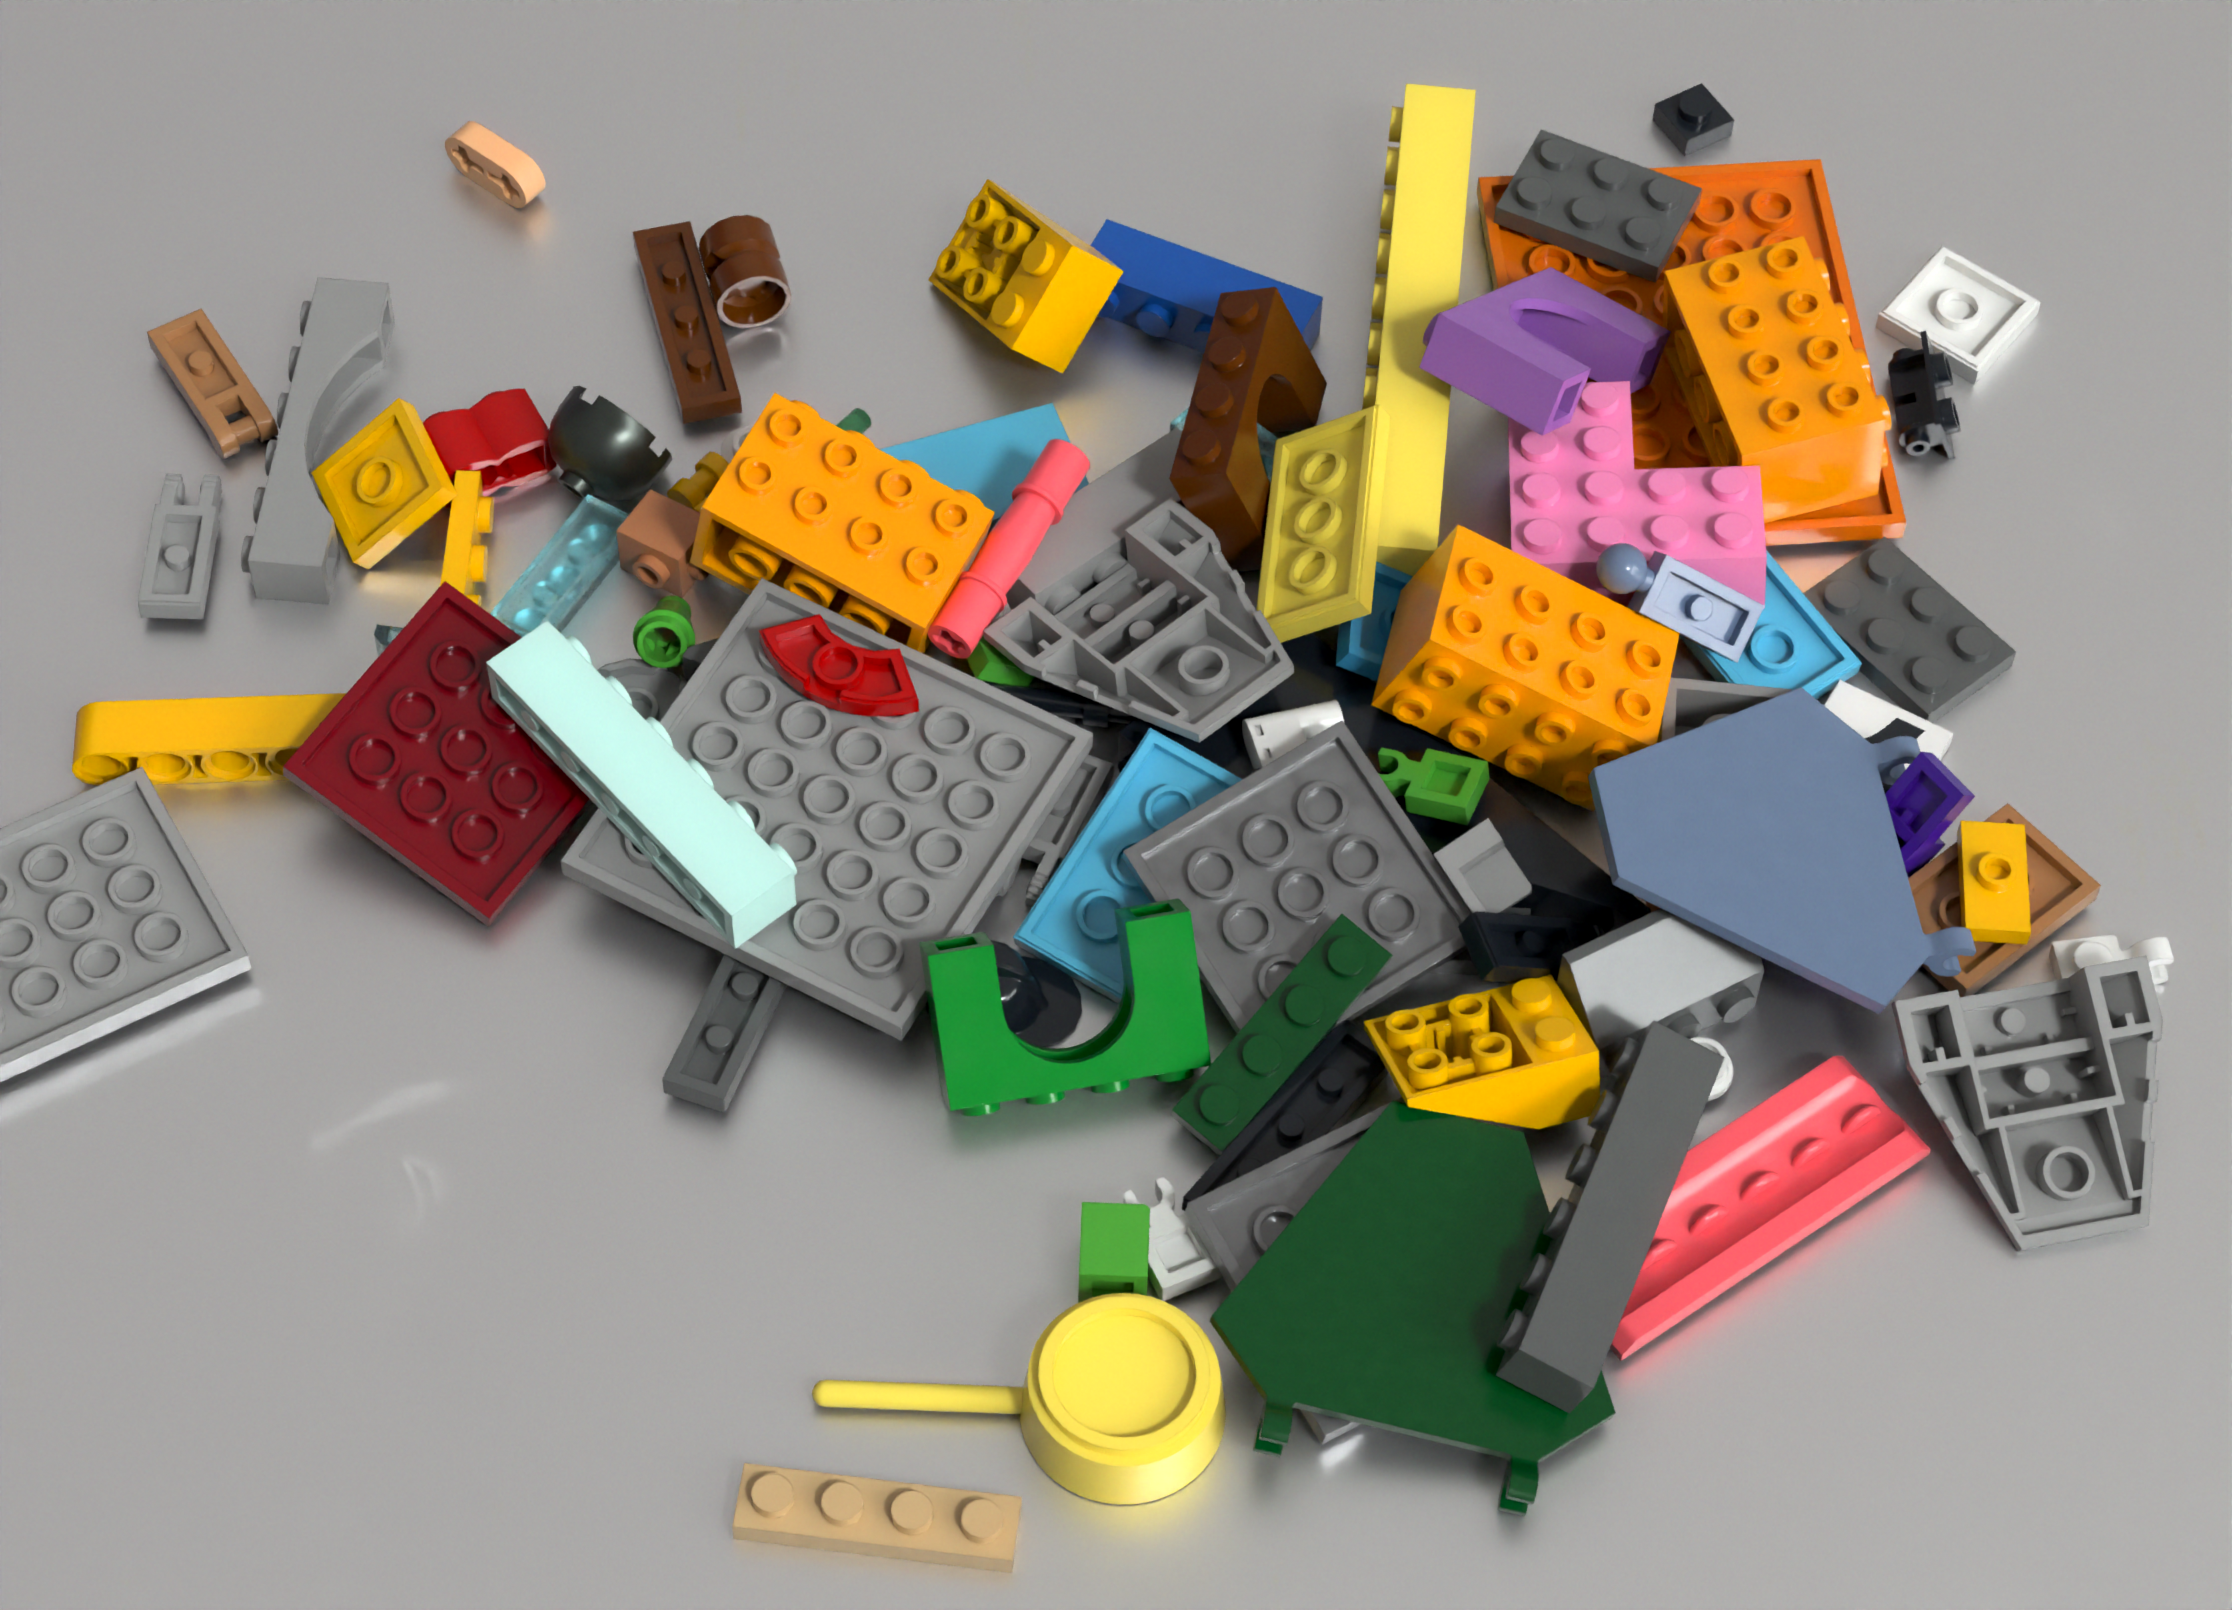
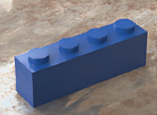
[1090,219,1323,355]

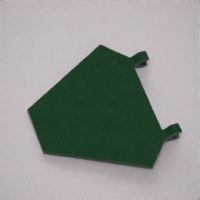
[1210,1100,1616,1516]

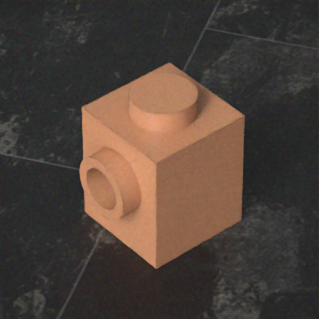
[616,489,710,598]

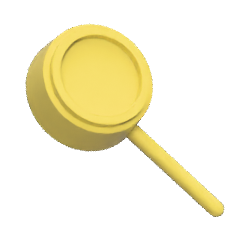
[812,1293,1226,1505]

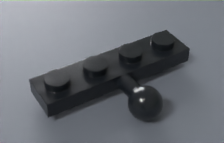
[1182,1020,1389,1211]

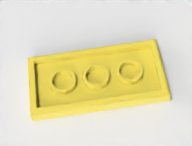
[1256,404,1390,643]

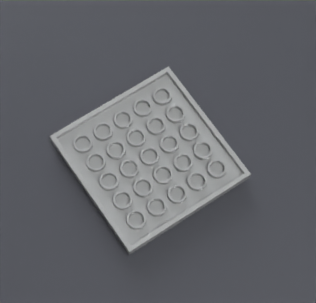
[561,578,1093,1041]

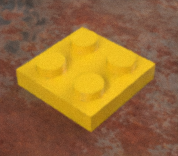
[311,398,457,570]

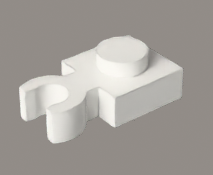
[1123,1177,1222,1301]

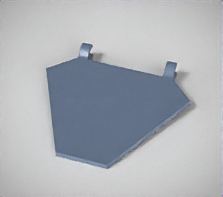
[1588,687,1977,1014]

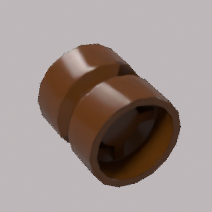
[699,215,792,328]

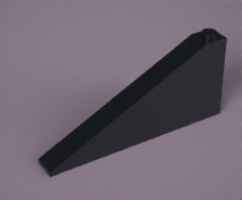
[1117,633,1651,934]

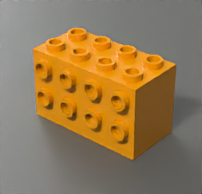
[1663,236,1891,523]
[690,393,995,654]
[1371,524,1680,812]

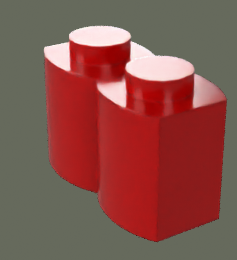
[422,388,557,508]

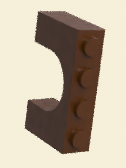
[1169,287,1327,572]

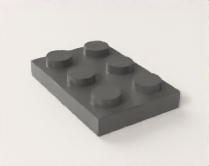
[1493,129,1702,283]
[1803,537,2016,723]

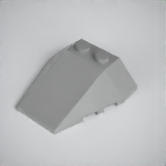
[983,497,1294,743]
[1891,955,2163,1251]

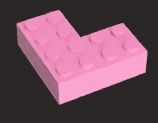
[1508,381,1767,608]

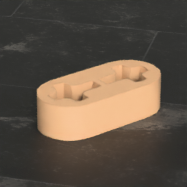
[445,121,546,208]

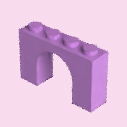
[1419,267,1671,436]

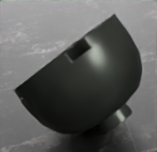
[548,386,673,502]

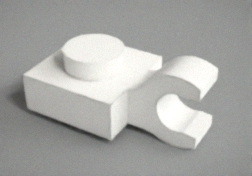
[2049,934,2174,985]

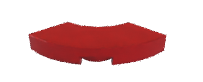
[759,614,919,717]

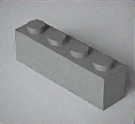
[1006,428,1186,615]

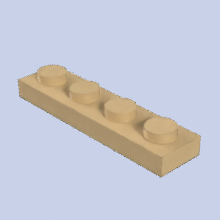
[732,1463,1022,1573]

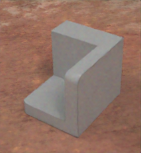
[1433,818,1532,913]

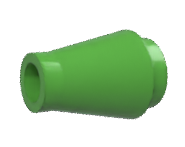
[633,595,695,668]

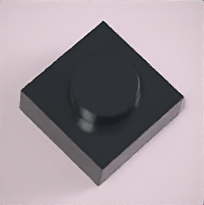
[1652,83,1734,156]

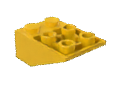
[928,179,1124,374]
[1364,975,1600,1129]

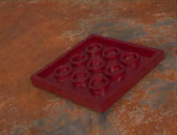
[283,581,593,927]

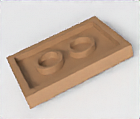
[1908,803,2101,997]

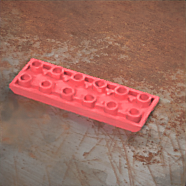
[1610,1056,1931,1361]

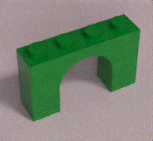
[919,898,1211,1116]

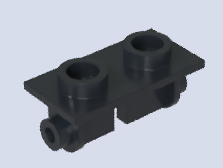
[1888,331,1961,459]

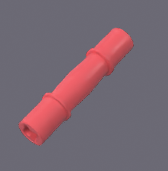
[927,439,1090,659]

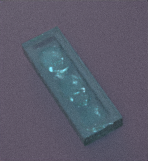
[490,494,629,637]

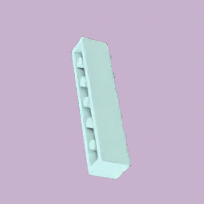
[486,620,797,949]

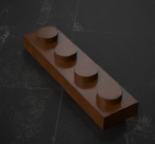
[633,221,742,424]

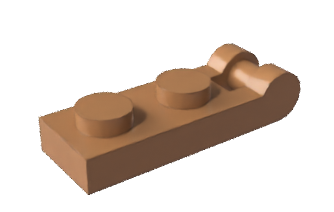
[147,309,279,460]

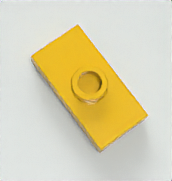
[1957,820,2031,945]

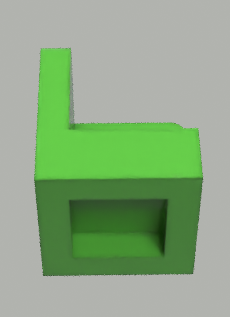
[1078,1202,1150,1303]

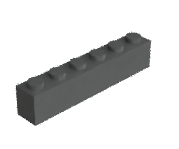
[1496,1020,1725,1413]

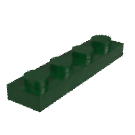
[1171,914,1393,1156]

